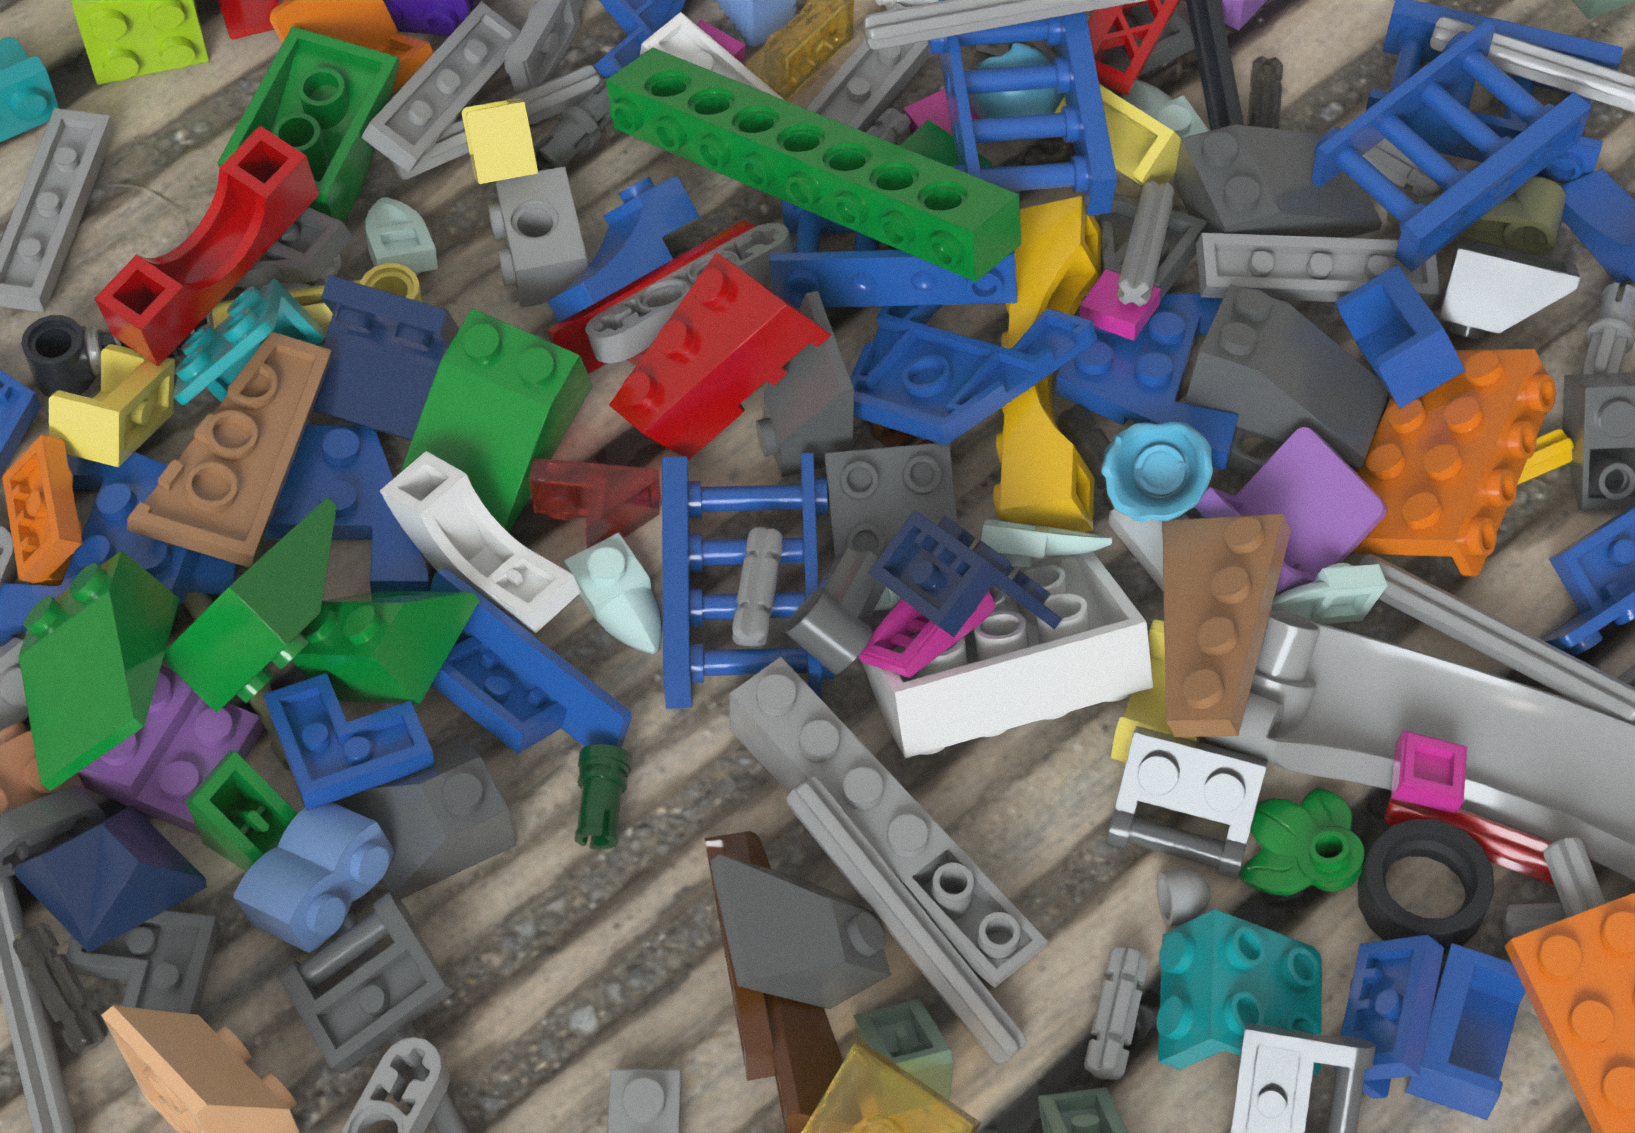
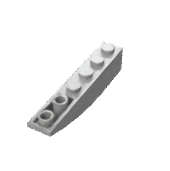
[729,657,1048,988]

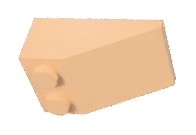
[101,1005,299,1133]

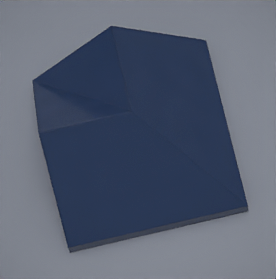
[14,805,207,953]

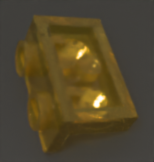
[744,0,854,101]

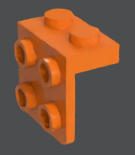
[270,0,433,95]

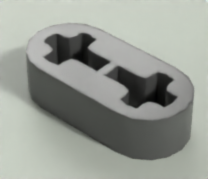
[0,786,105,877]

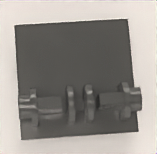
[824,443,958,558]

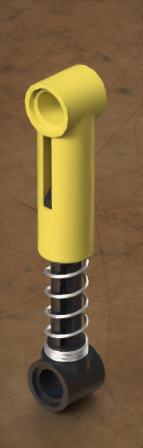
[21,263,423,397]

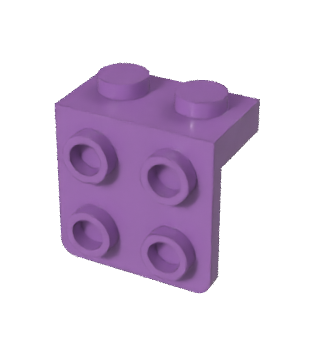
[1195,427,1387,594]

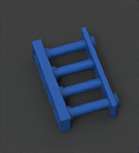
[928,0,1117,215]
[1365,0,1623,183]
[1311,19,1592,272]
[769,166,1021,308]
[662,453,834,709]

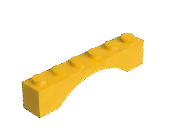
[993,196,1102,532]

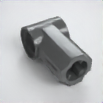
[784,548,886,674]

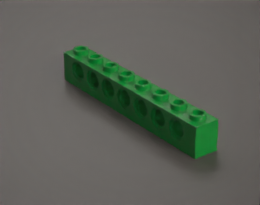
[606,47,1022,282]

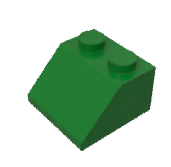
[291,591,480,705]

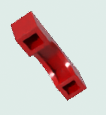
[94,126,319,366]

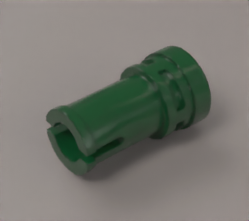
[574,744,632,849]

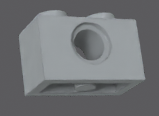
[488,167,588,307]

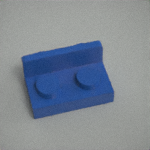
[1333,935,1444,1099]

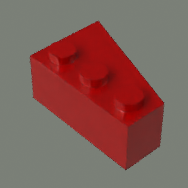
[609,252,831,461]

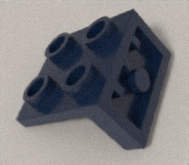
[312,275,459,441]
[868,510,1062,638]

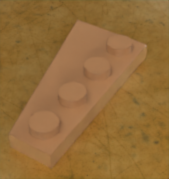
[127,332,332,568]
[1162,513,1291,737]

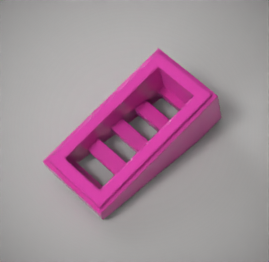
[858,592,996,678]

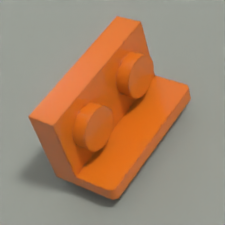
[2,434,82,586]

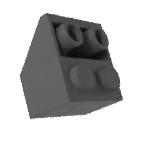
[1563,372,1635,511]

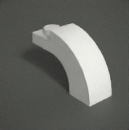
[380,451,581,634]

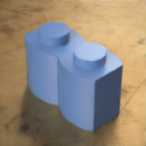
[233,802,395,953]

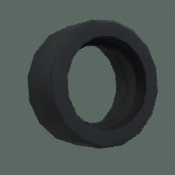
[1357,819,1495,954]

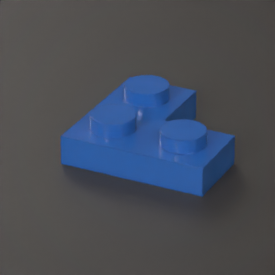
[263,673,435,811]

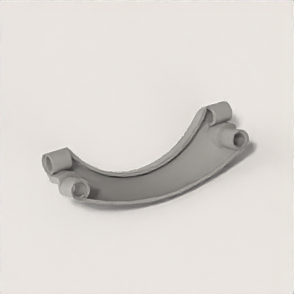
[1205,609,1635,881]

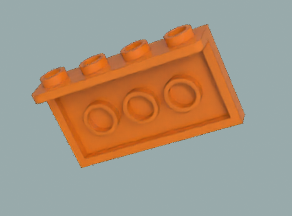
[1350,349,1556,576]
[1504,893,1635,1133]

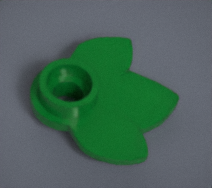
[1239,787,1366,896]

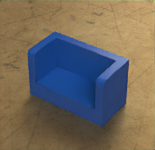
[1335,265,1465,409]
[1405,943,1526,1120]

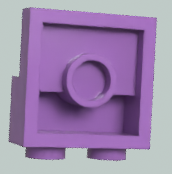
[77,665,264,836]

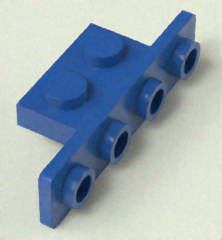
[1541,504,1635,656]
[430,568,632,754]

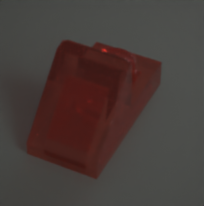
[529,458,661,548]

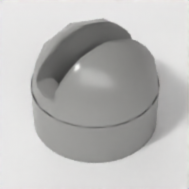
[1157,869,1210,926]

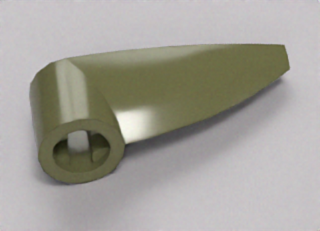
[1387,177,1566,256]

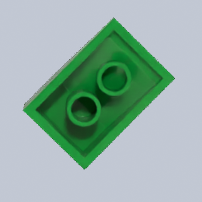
[217,26,400,223]
[400,308,593,533]
[163,497,337,713]
[18,550,180,791]

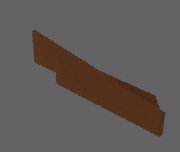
[704,831,865,1133]

